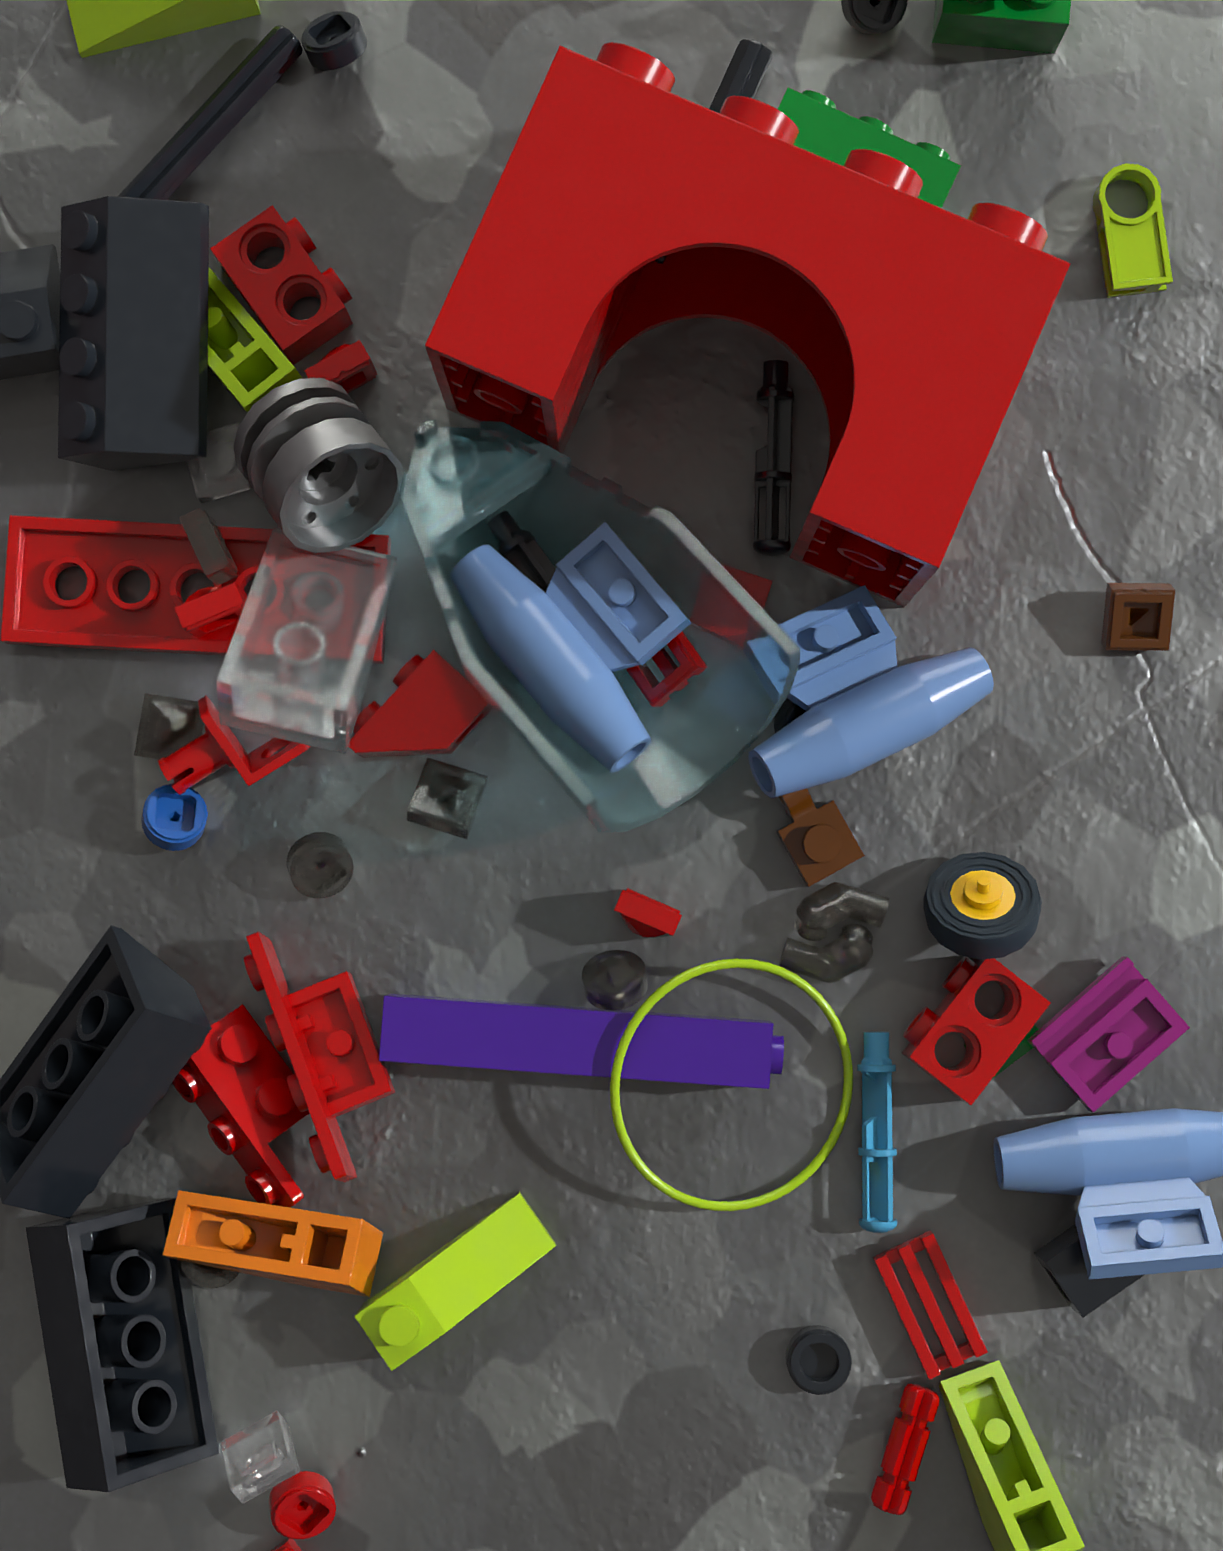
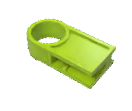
[1092,163,1173,298]

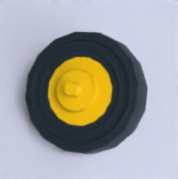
[923,852,1042,960]

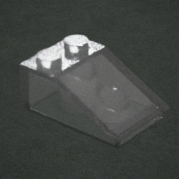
[216,528,397,754]

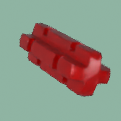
[871,1384,940,1515]

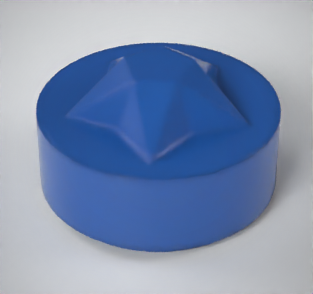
[141,784,208,851]

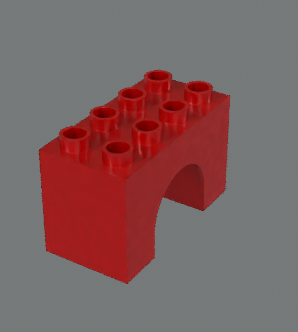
[425,42,1071,607]

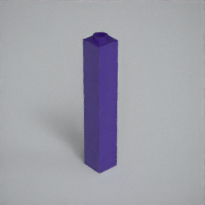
[379,994,784,1089]

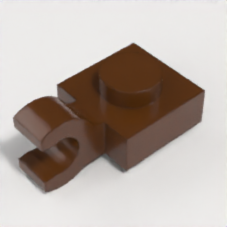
[776,789,864,887]

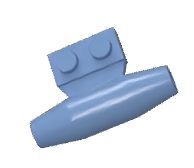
[450,522,691,773]
[748,585,994,798]
[993,1108,1223,1280]

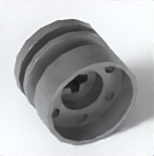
[233,378,404,553]

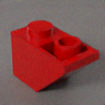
[346,649,494,758]

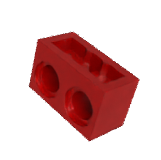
[210,205,353,365]
[902,957,1051,1106]

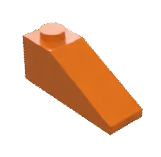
[163,1190,383,1297]

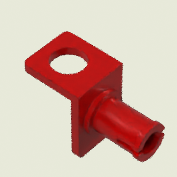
[158,695,311,795]

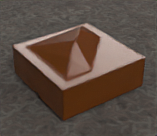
[1101,583,1175,651]

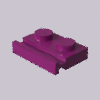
[1027,956,1190,1113]

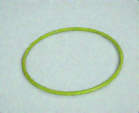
[610,958,853,1211]

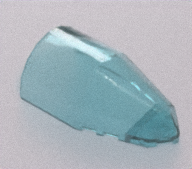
[400,420,800,832]

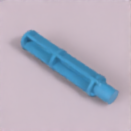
[857,1032,897,1233]

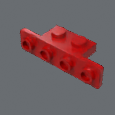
[243,931,395,1182]
[172,1004,310,1208]

